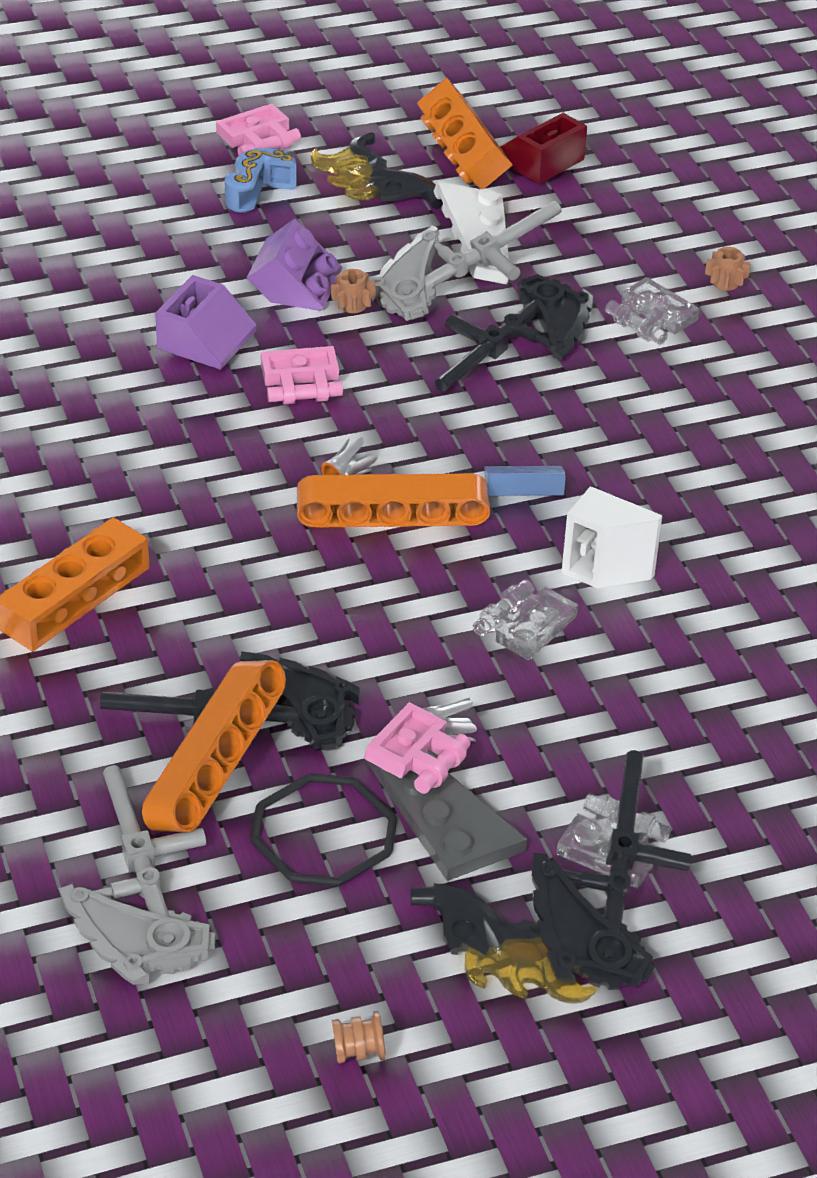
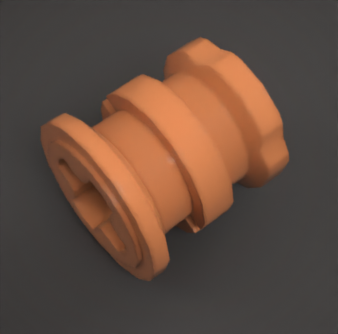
[332,1011,386,1064]

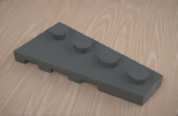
[366,760,527,881]

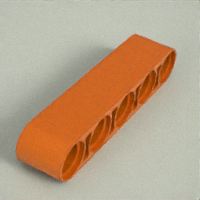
[297,473,490,528]
[142,660,286,832]

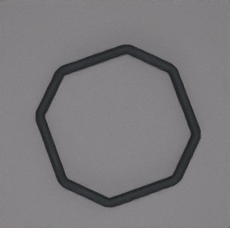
[250,773,397,886]

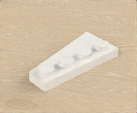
[434,181,509,285]

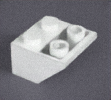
[562,486,662,588]

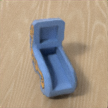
[225,148,296,213]

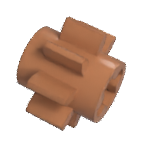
[705,247,750,291]
[331,269,376,313]

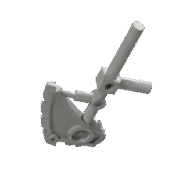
[371,201,562,321]
[59,765,215,985]

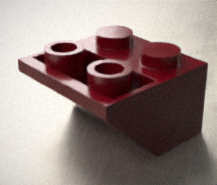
[500,112,587,184]

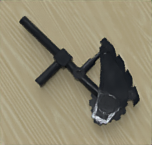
[435,274,593,392]
[100,651,360,750]
[531,750,691,990]

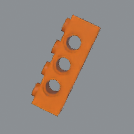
[417,77,513,189]
[0,517,150,652]

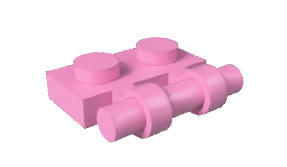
[216,104,301,155]
[261,346,343,405]
[364,702,470,794]

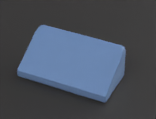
[484,466,566,496]

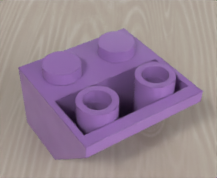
[247,219,343,311]
[155,275,257,370]

